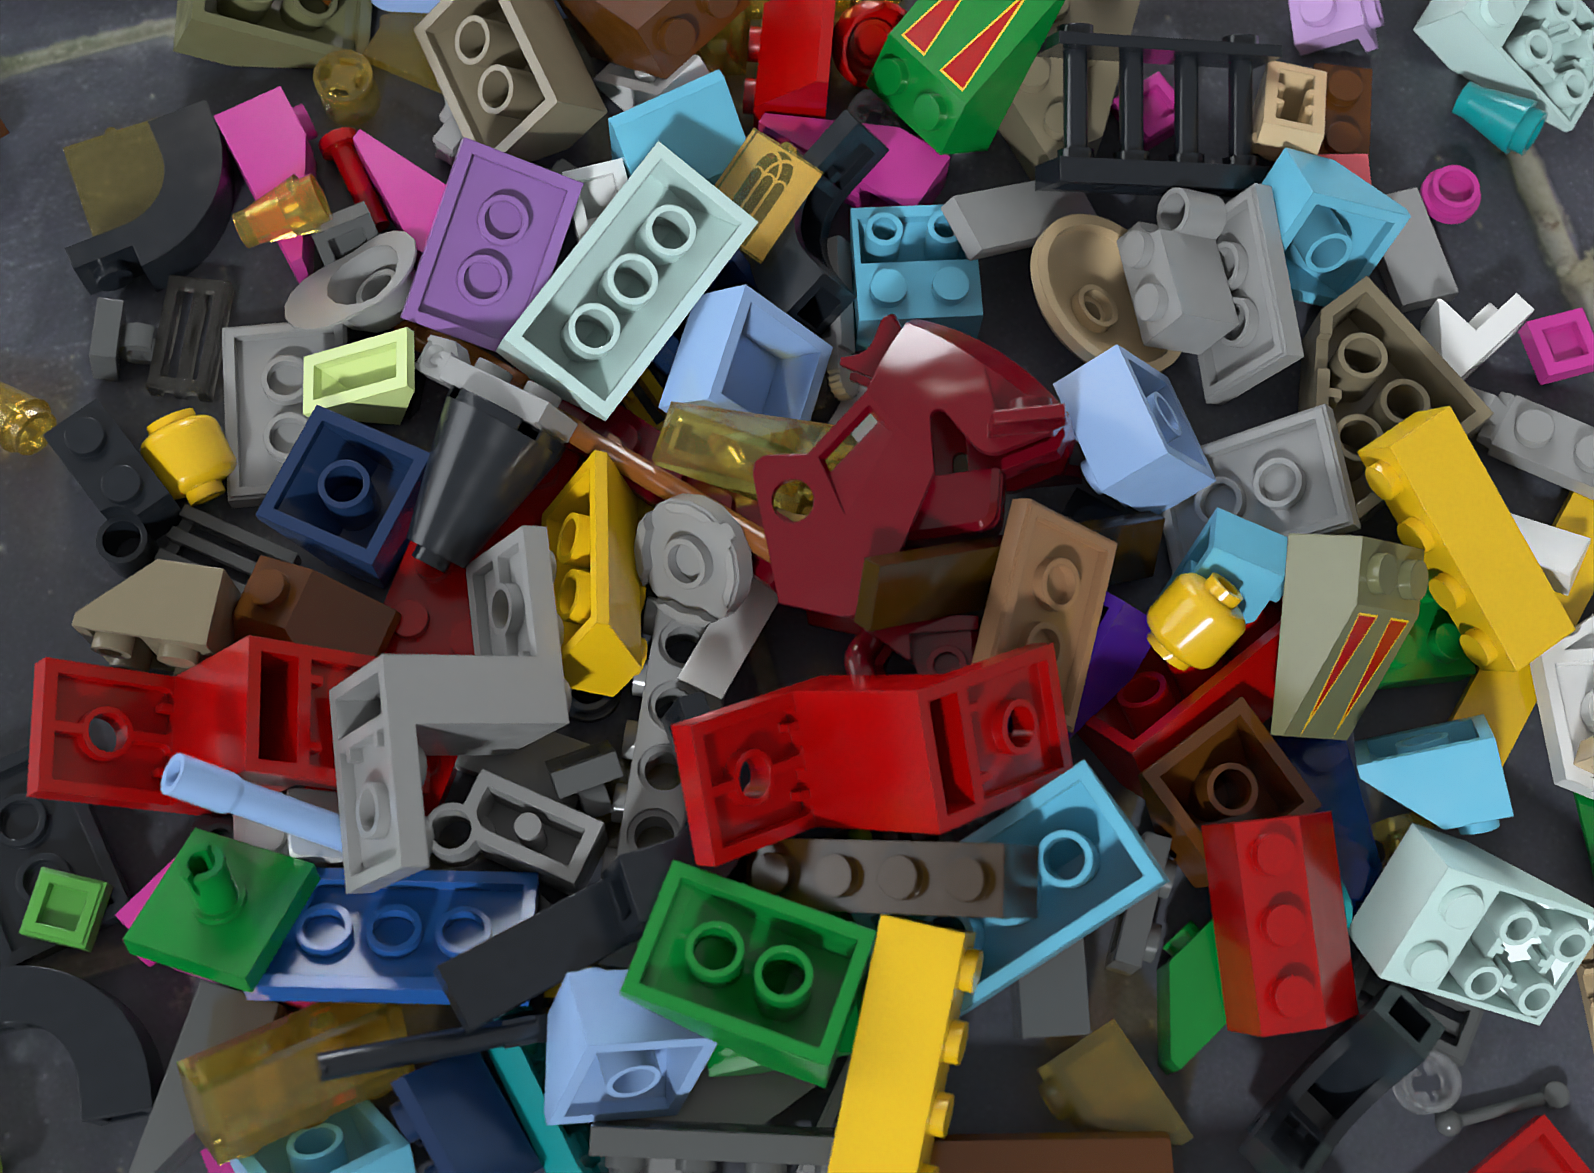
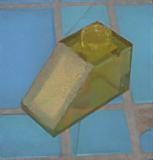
[1037,1019,1193,1148]

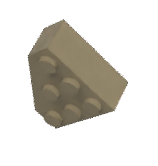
[998,0,1140,181]
[1298,276,1494,535]

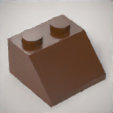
[1138,697,1322,888]

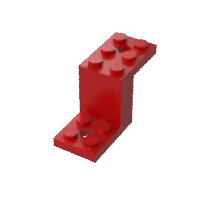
[27,635,430,818]
[671,643,1073,867]

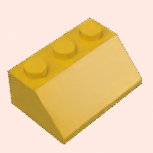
[542,450,647,697]

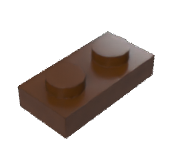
[1312,63,1372,163]

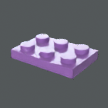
[400,137,584,353]

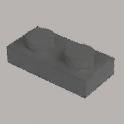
[1104,831,1177,976]

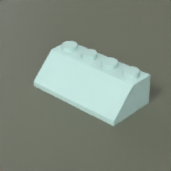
[496,141,758,421]

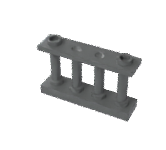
[589,1119,836,1173]

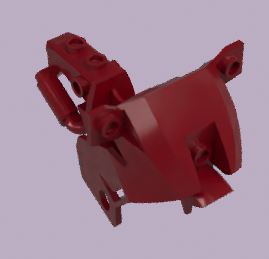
[752,314,1083,675]

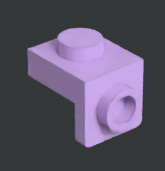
[1288,0,1384,56]

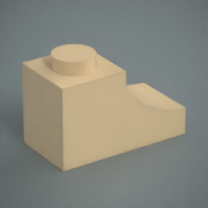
[1253,61,1327,162]

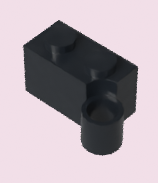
[43,398,182,578]

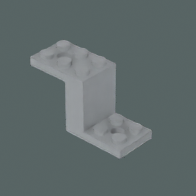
[329,525,571,894]

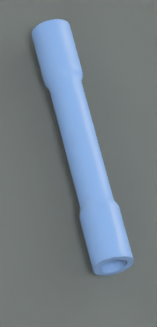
[161,753,342,852]

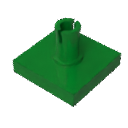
[123,828,321,993]

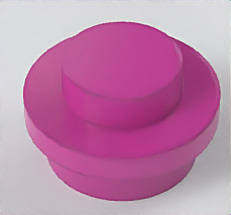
[1420,165,1481,224]

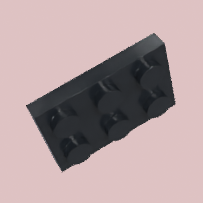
[0,745,132,967]

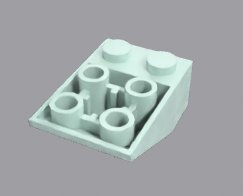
[1413,0,1594,132]
[1348,823,1594,1025]

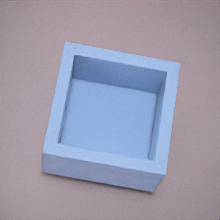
[658,284,833,465]

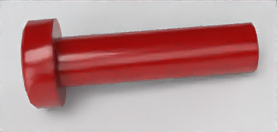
[318,127,390,233]

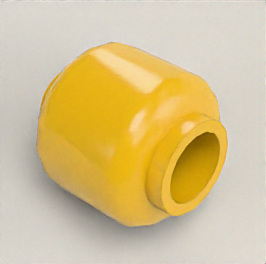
[140,408,237,507]
[1147,572,1246,671]

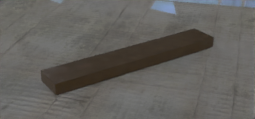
[854,511,1166,631]

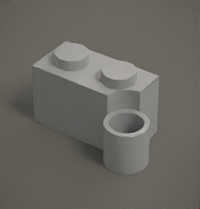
[1116,187,1240,355]
[428,769,609,896]

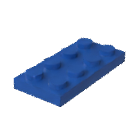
[244,868,540,1006]

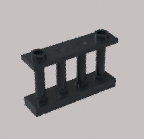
[1035,23,1282,199]

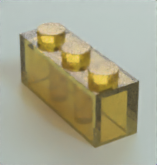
[176,1002,415,1166]

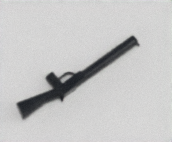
[316,998,555,1082]

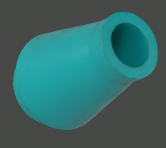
[1452,81,1548,156]

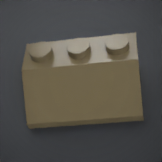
[413,0,608,162]

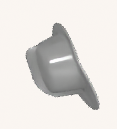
[284,230,418,333]

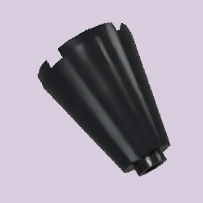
[406,385,567,574]

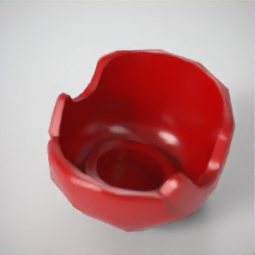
[831,0,907,90]

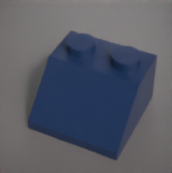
[255,405,430,590]

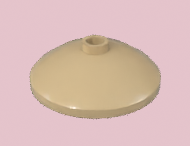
[1030,214,1181,373]

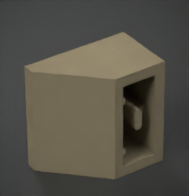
[72,559,242,676]

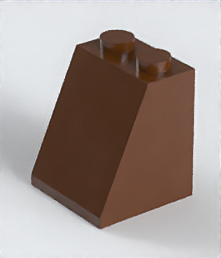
[557,0,751,79]

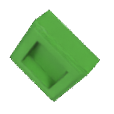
[19,867,113,952]

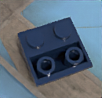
[389,1051,545,1173]

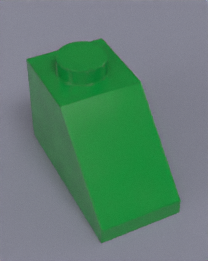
[1157,918,1226,1075]

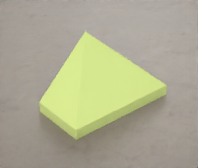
[303,327,415,425]

